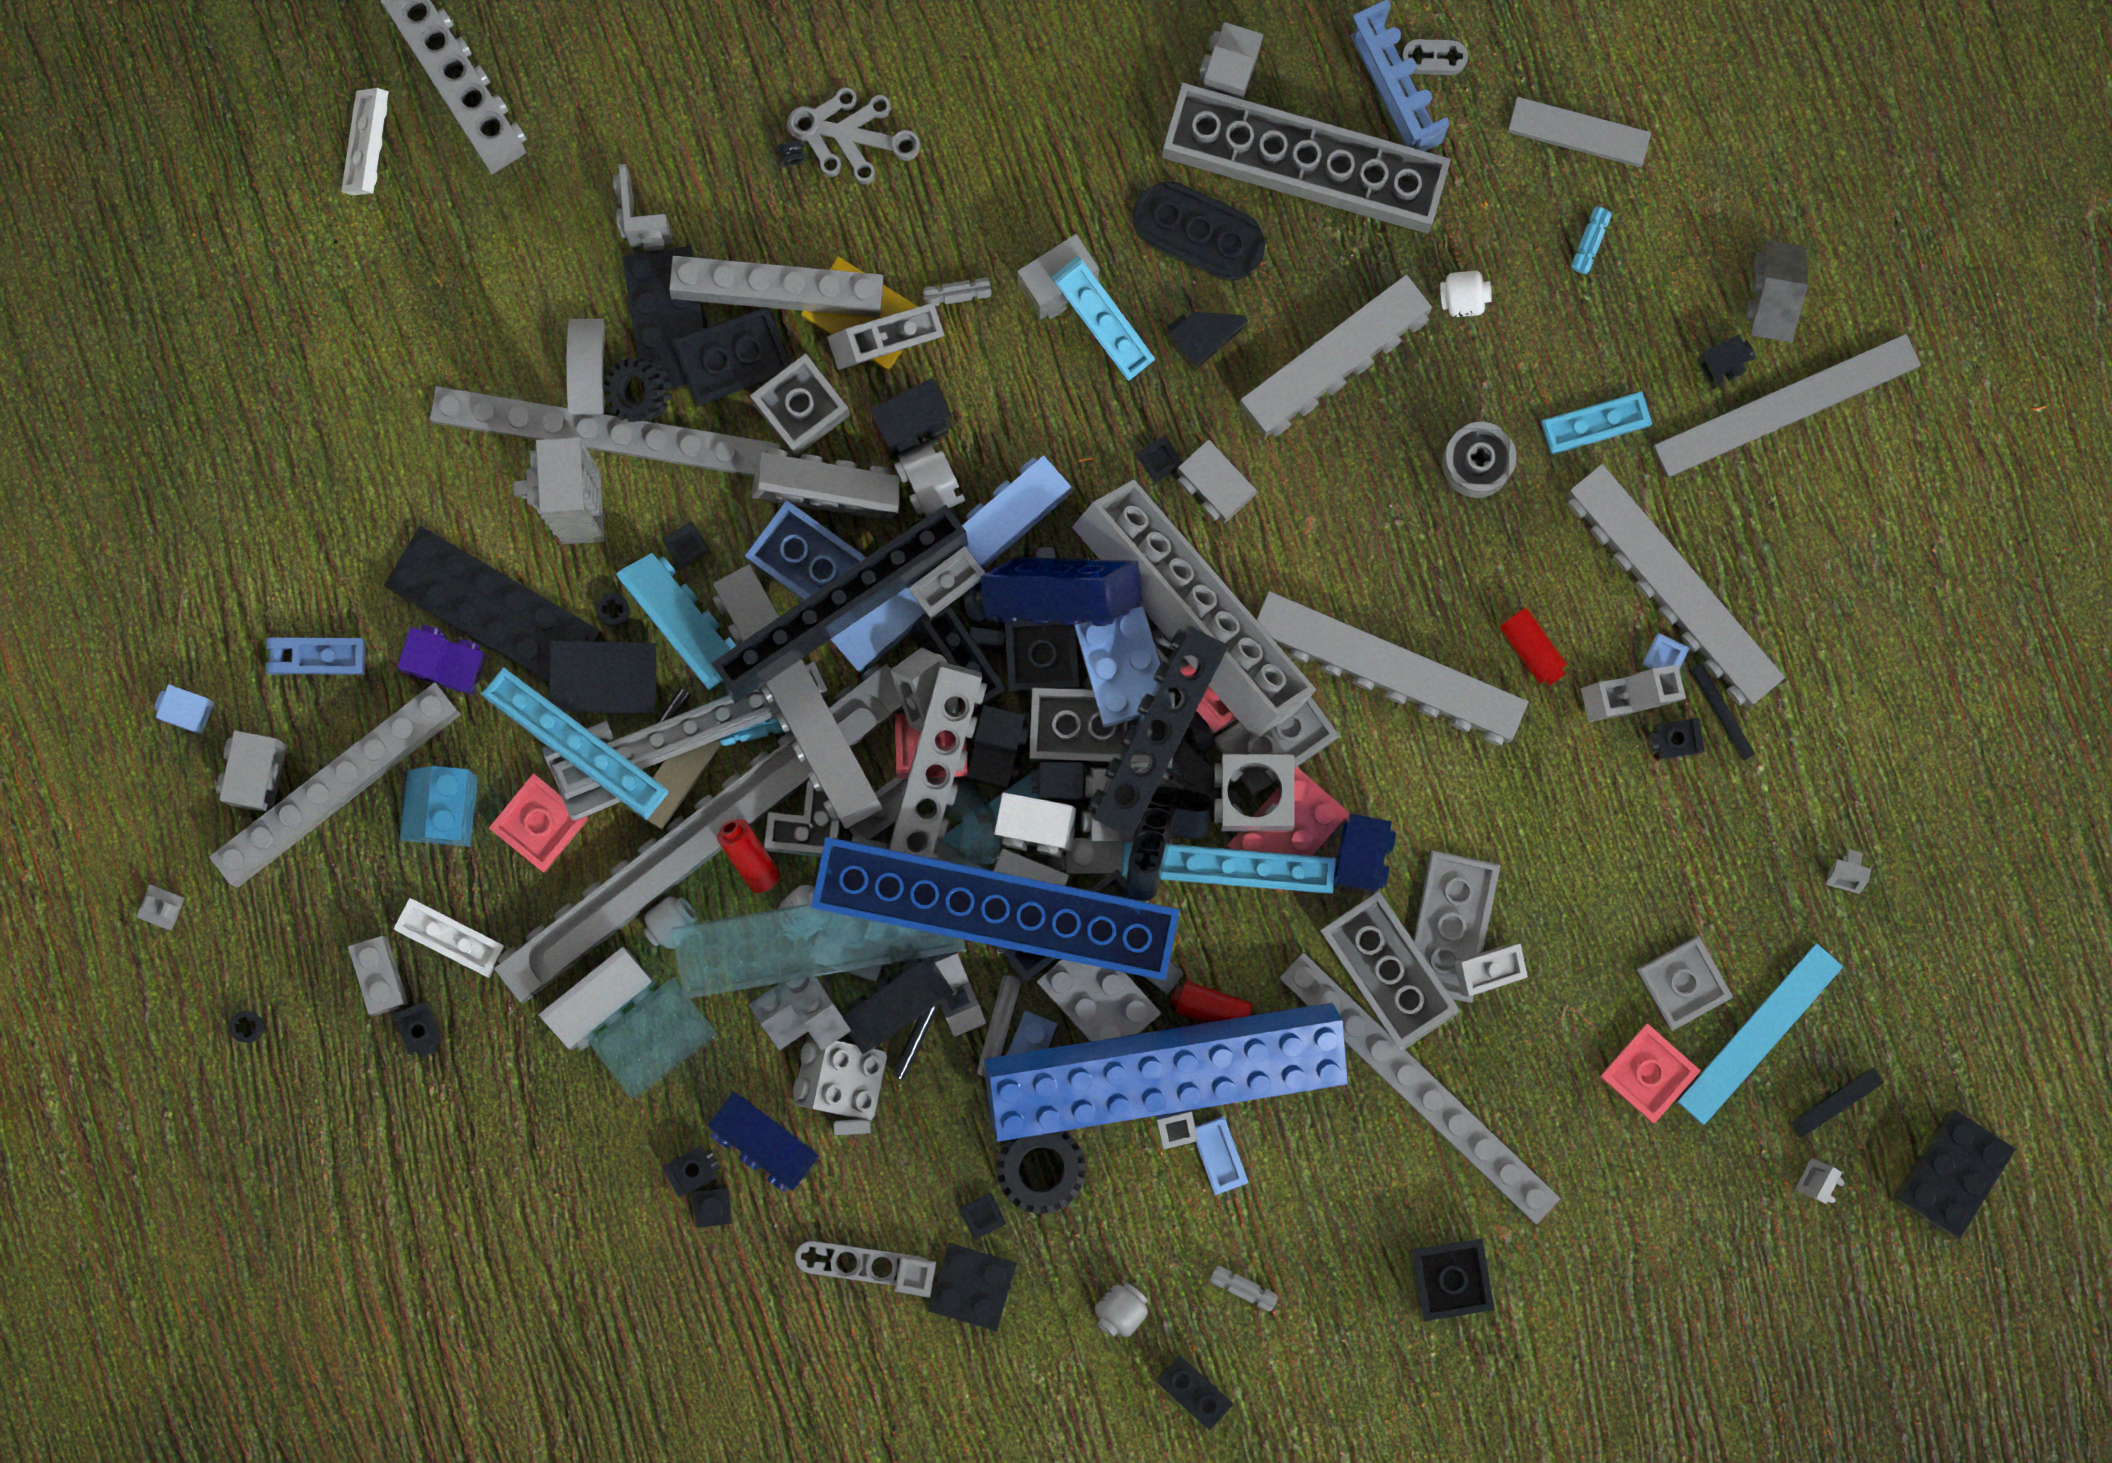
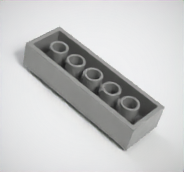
[530,437,604,544]

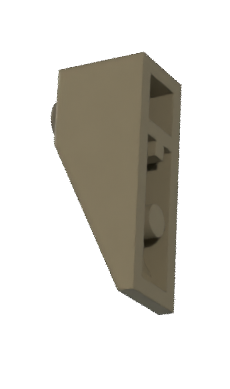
[631,740,722,832]

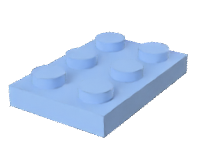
[1075,606,1172,728]

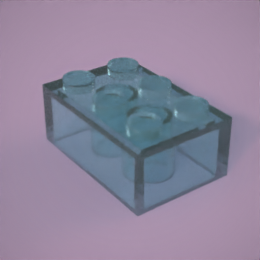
[588,977,719,1100]

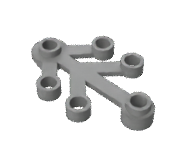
[787,88,920,184]

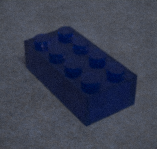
[980,557,1143,626]

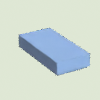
[1195,1116,1248,1195]

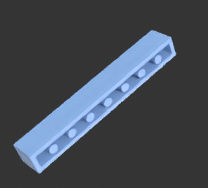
[831,455,1073,675]

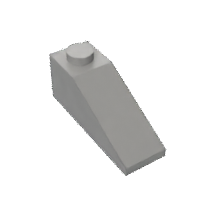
[827,303,945,370]

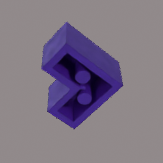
[397,624,487,696]

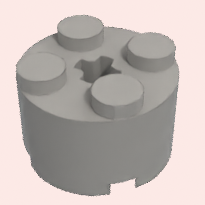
[1442,422,1516,498]
[894,437,965,517]

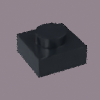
[693,1188,733,1228]

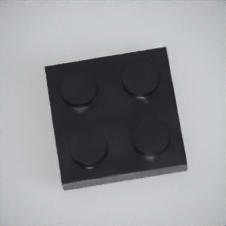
[929,1243,1017,1332]

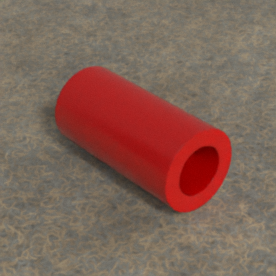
[1498,607,1568,686]
[717,819,780,893]
[1170,980,1253,1023]

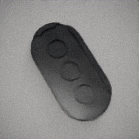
[1133,181,1266,281]

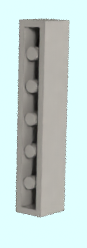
[670,256,883,318]
[1239,274,1432,438]

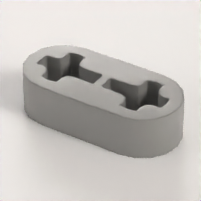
[1401,39,1468,75]

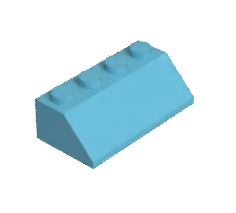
[616,553,736,692]

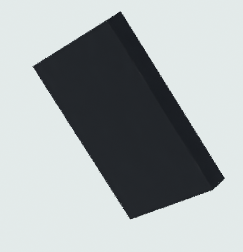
[670,307,791,407]
[548,641,656,713]

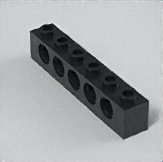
[1088,625,1229,838]

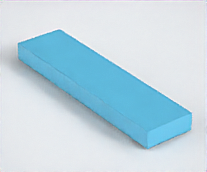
[1050,256,1155,381]

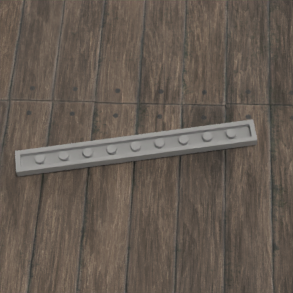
[430,386,781,476]
[1279,953,1561,1225]

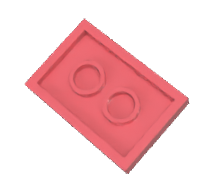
[1227,767,1349,893]

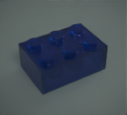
[707,1091,822,1192]

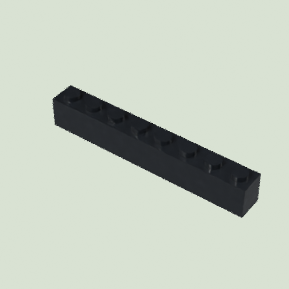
[711,505,968,704]

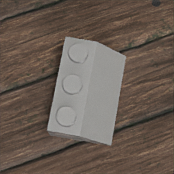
[539,947,655,1051]

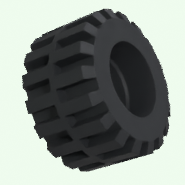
[997,1131,1086,1214]

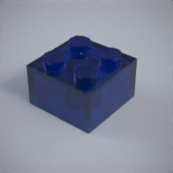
[1333,813,1396,896]

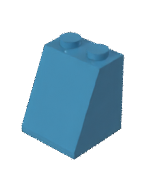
[400,766,478,847]

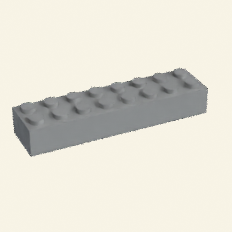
[1162,83,1451,234]
[1072,480,1316,739]

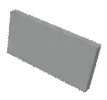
[1413,850,1501,1003]

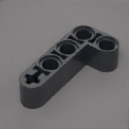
[1126,786,1212,901]

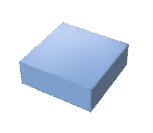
[1642,633,1689,669]

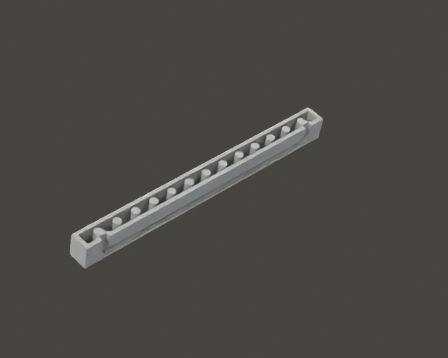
[494,664,903,1004]

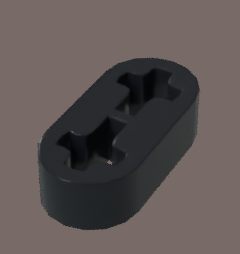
[1175,692,1215,755]

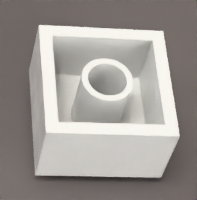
[994,793,1079,857]

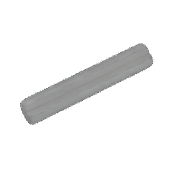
[977,975,1021,1077]

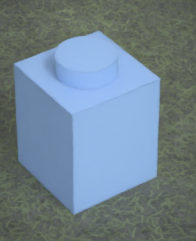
[154,684,214,735]

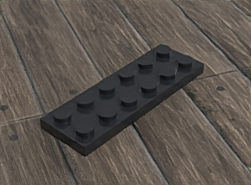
[384,526,602,682]

